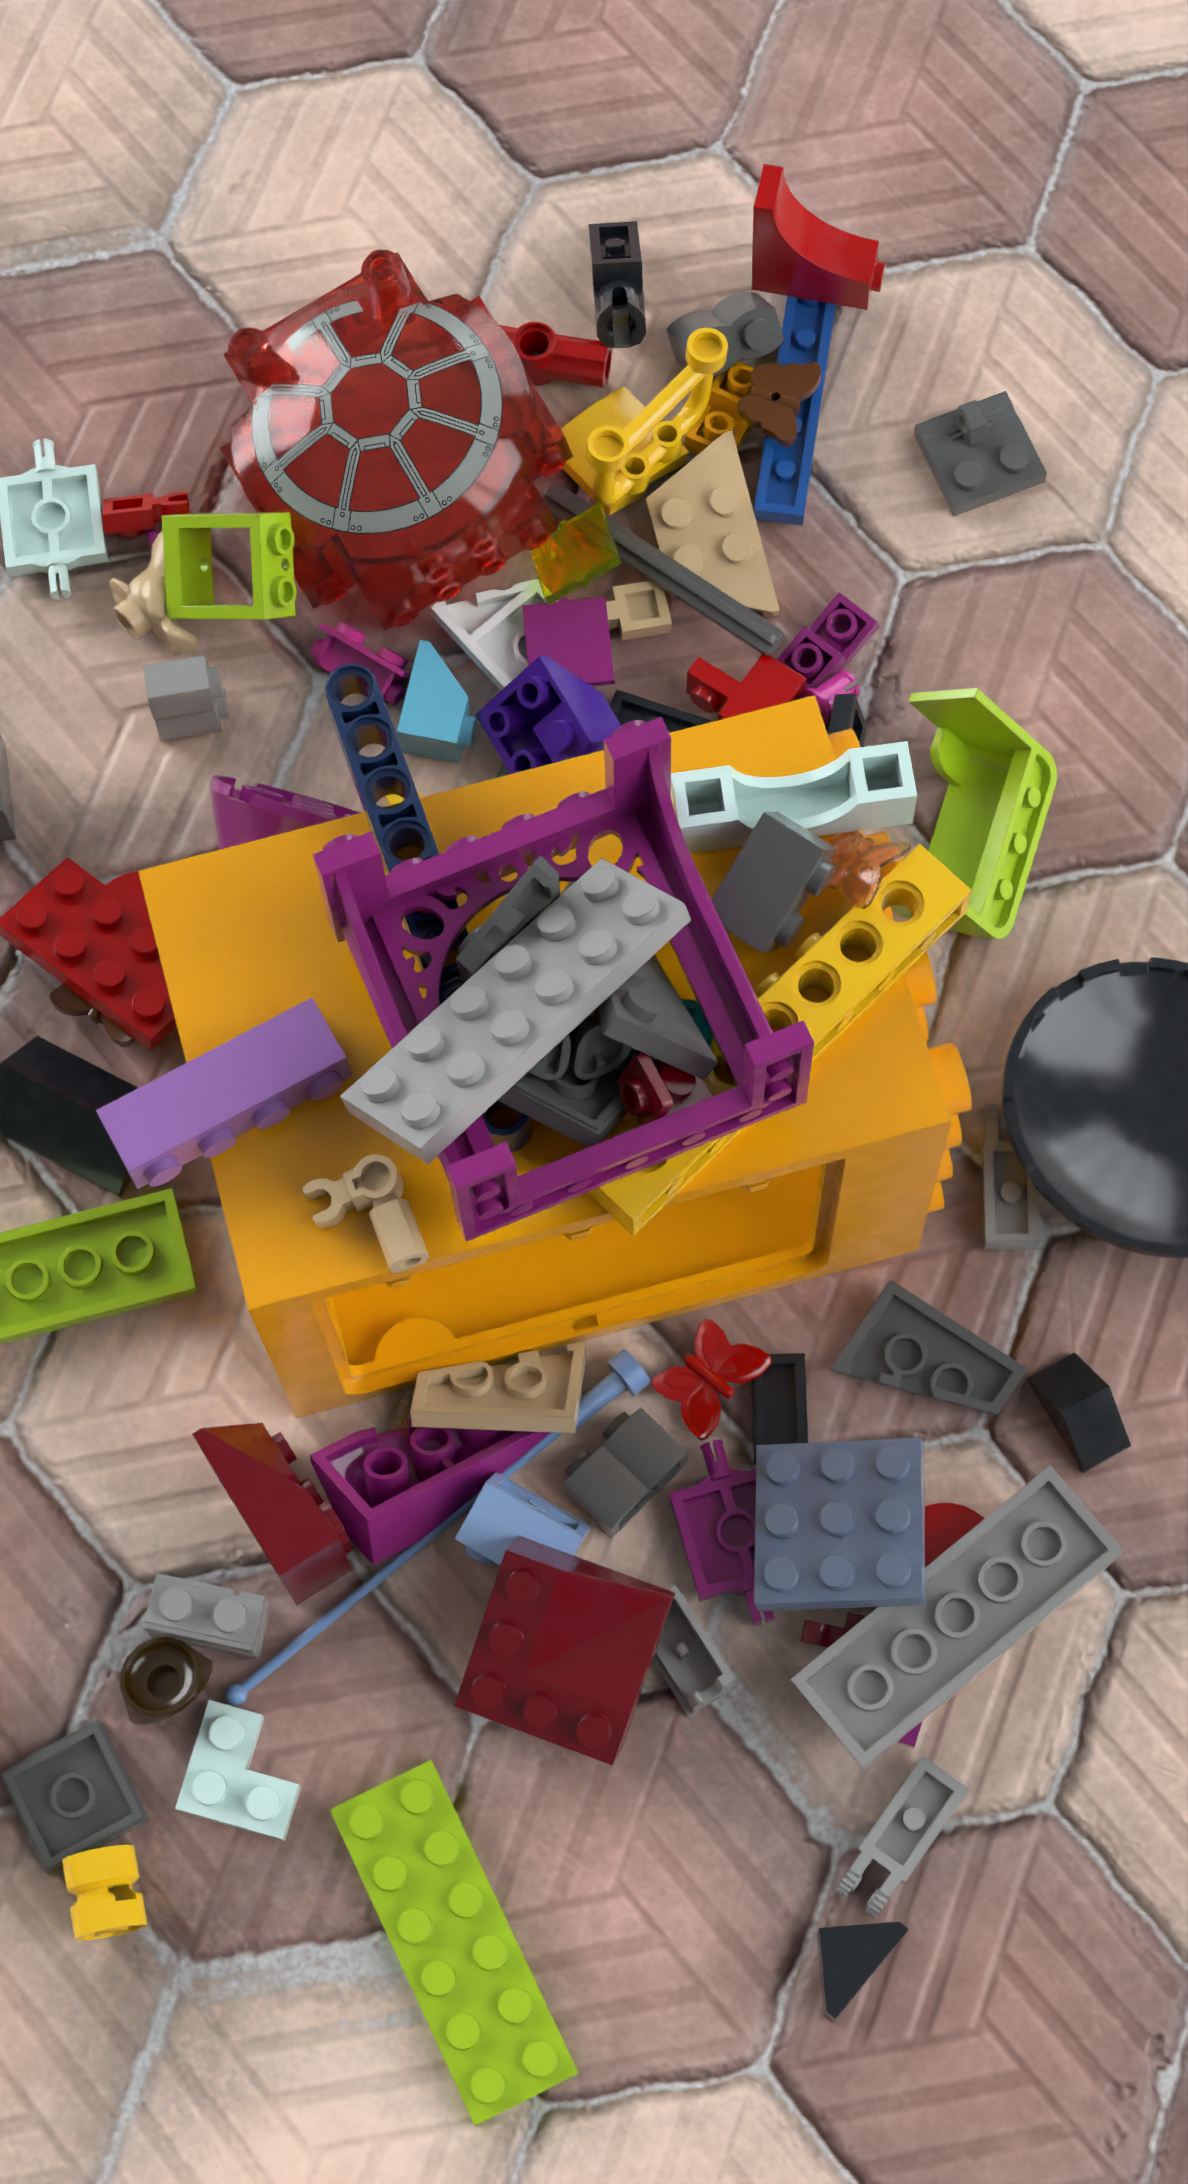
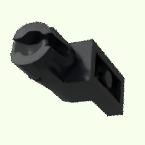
[589,221,646,349]

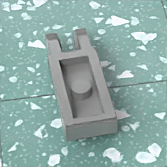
[981,1104,1040,1249]
[836,1756,969,1919]

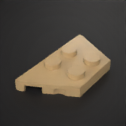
[646,430,780,618]

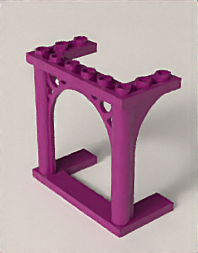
[312,717,814,1242]

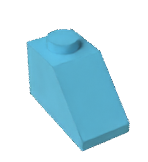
[397,640,477,764]

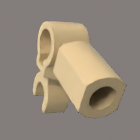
[302,1154,429,1273]

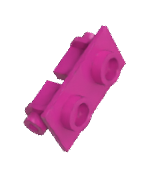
[310,621,412,705]

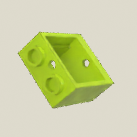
[162,512,297,619]

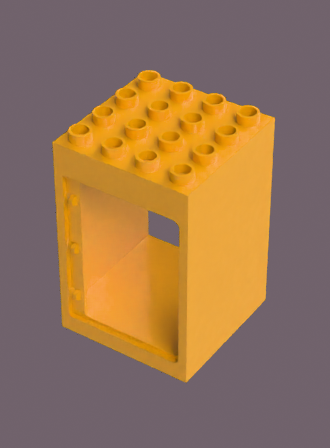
[138,695,972,1419]

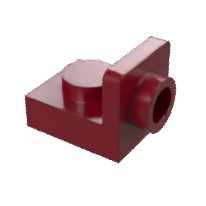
[617,1053,712,1126]

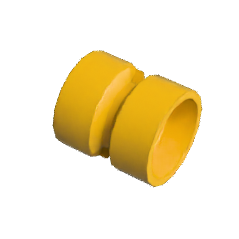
[62,1845,147,1941]

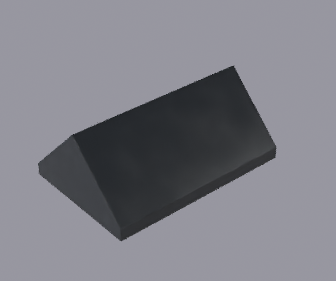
[0,1036,138,1197]

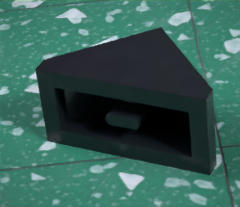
[1027,1352,1131,1473]
[817,1922,909,2023]

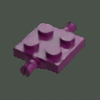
[669,1439,775,1626]

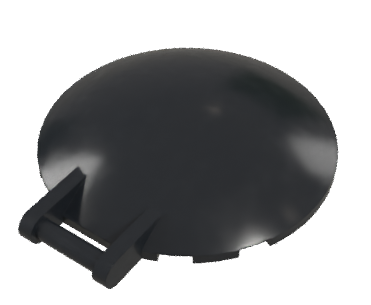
[1002,957,1188,1258]

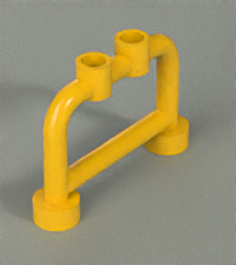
[586,328,728,505]

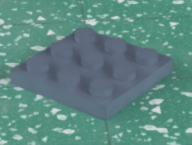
[754,1438,925,1611]

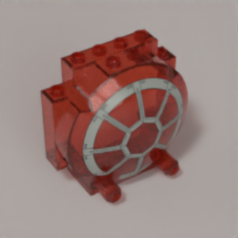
[220,249,573,632]

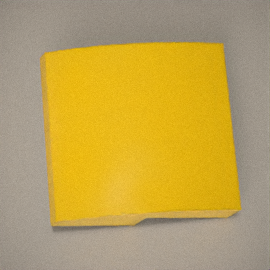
[544,386,689,516]

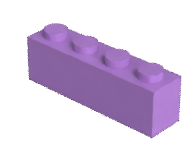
[96,997,351,1189]

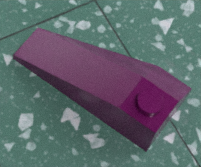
[310,1419,551,1566]

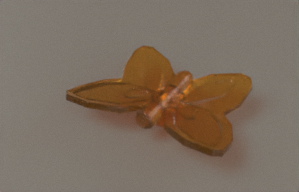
[827,831,911,909]

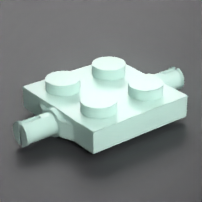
[0,439,109,600]

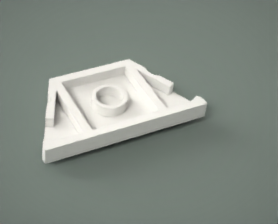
[430,579,559,691]

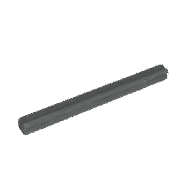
[540,484,784,656]

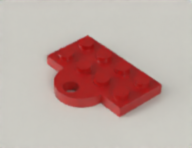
[0,857,177,1051]

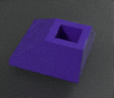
[475,655,621,774]

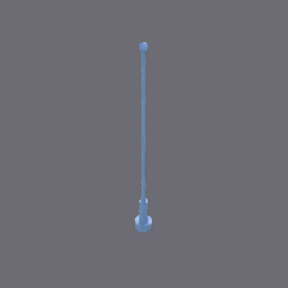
[225,1349,651,1706]

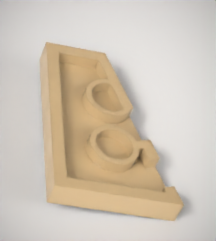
[410,1341,587,1433]

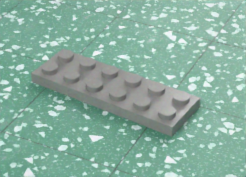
[340,858,691,1164]
[790,1465,1124,1770]

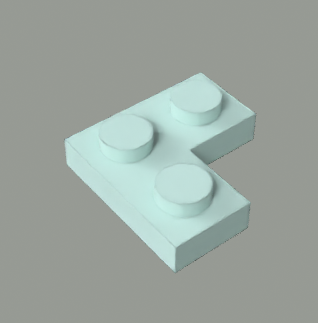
[175,1700,301,1842]

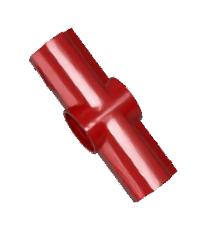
[459,320,613,388]

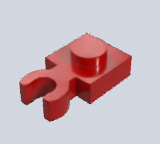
[102,492,191,538]

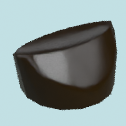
[119,1637,213,1724]

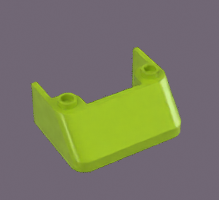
[891,688,1057,939]

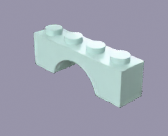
[671,741,917,854]

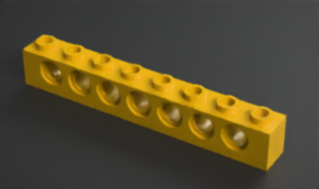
[587,843,972,1236]

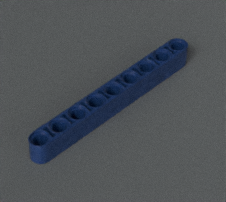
[325,663,533,1153]

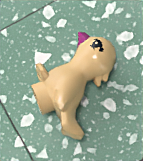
[109,529,198,656]

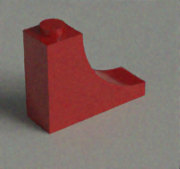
[751,164,886,310]

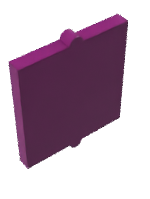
[522,596,615,686]

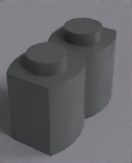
[666,291,784,376]
[564,1408,688,1538]

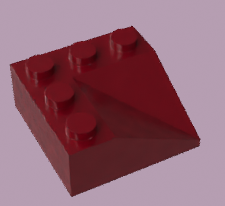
[192,1423,354,1605]
[454,1535,676,1766]

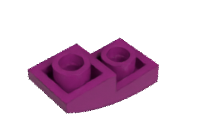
[777,592,880,689]

